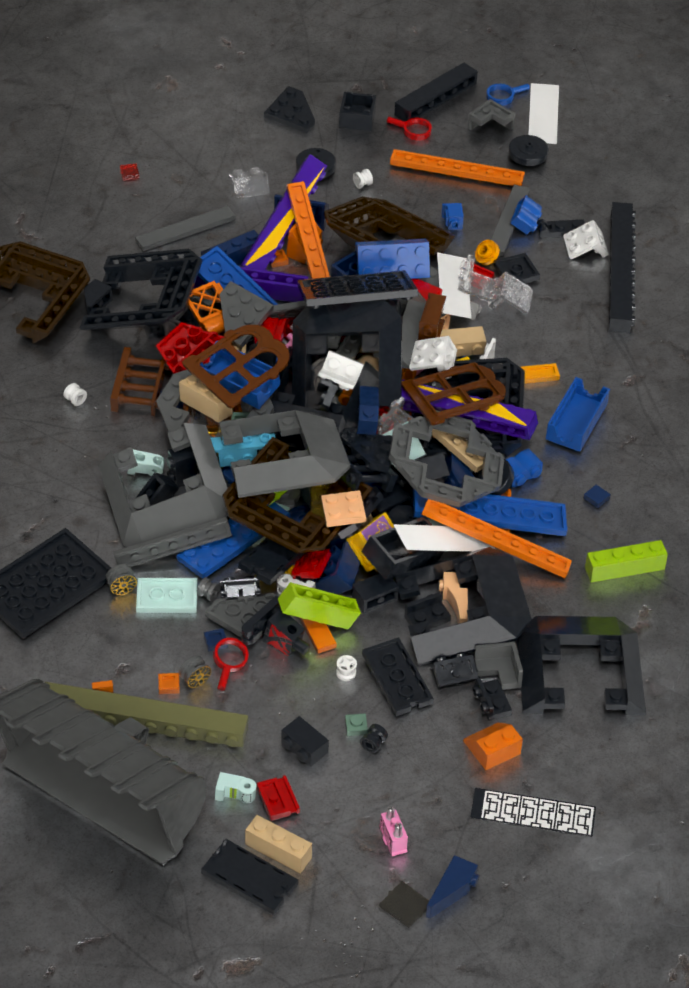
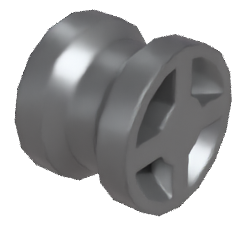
[197,577,221,602]

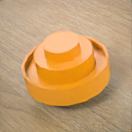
[475,239,500,266]

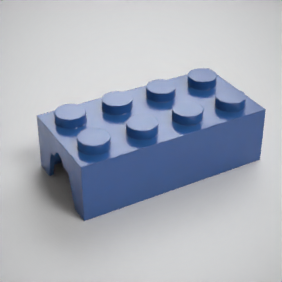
[355,239,430,279]
[200,340,281,409]
[546,377,610,452]

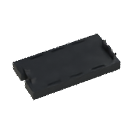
[238,538,307,585]
[362,637,434,716]
[201,839,299,915]

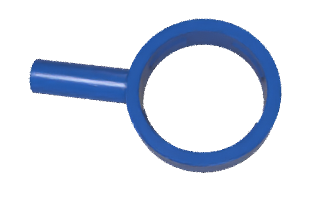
[486,84,530,106]

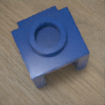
[441,203,464,230]

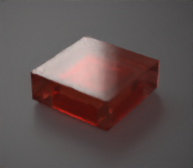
[120,163,139,181]

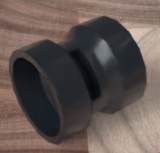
[360,724,388,753]

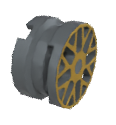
[106,564,137,595]
[179,656,211,688]

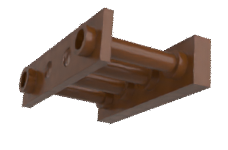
[110,347,170,416]

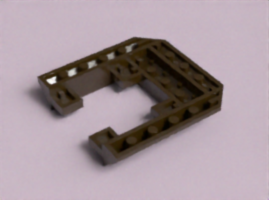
[324,196,455,255]
[0,241,90,344]
[222,437,373,553]

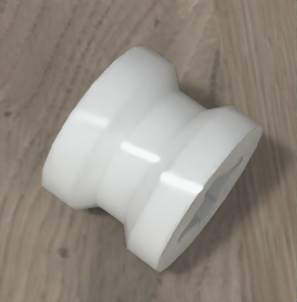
[353,169,373,189]
[63,383,87,406]
[336,655,357,681]

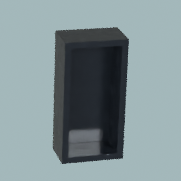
[361,516,444,580]

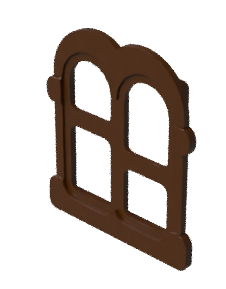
[182,325,290,409]
[402,362,506,425]

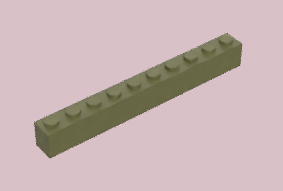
[45,682,248,748]

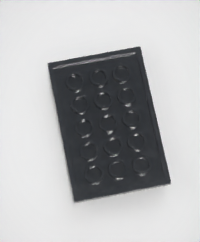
[297,270,418,308]
[0,528,111,639]

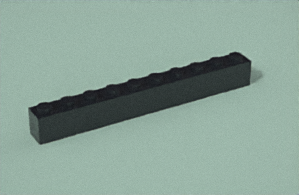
[609,202,636,333]

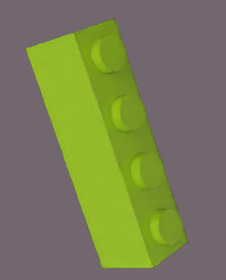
[585,540,668,583]
[278,582,361,629]

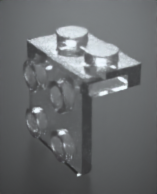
[229,167,270,198]
[458,254,495,301]
[488,272,533,314]
[377,396,414,435]

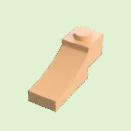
[439,572,468,624]

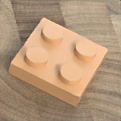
[321,491,366,527]

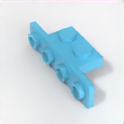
[211,433,275,467]

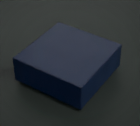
[583,484,611,508]
[204,628,228,652]

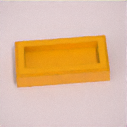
[521,363,560,384]

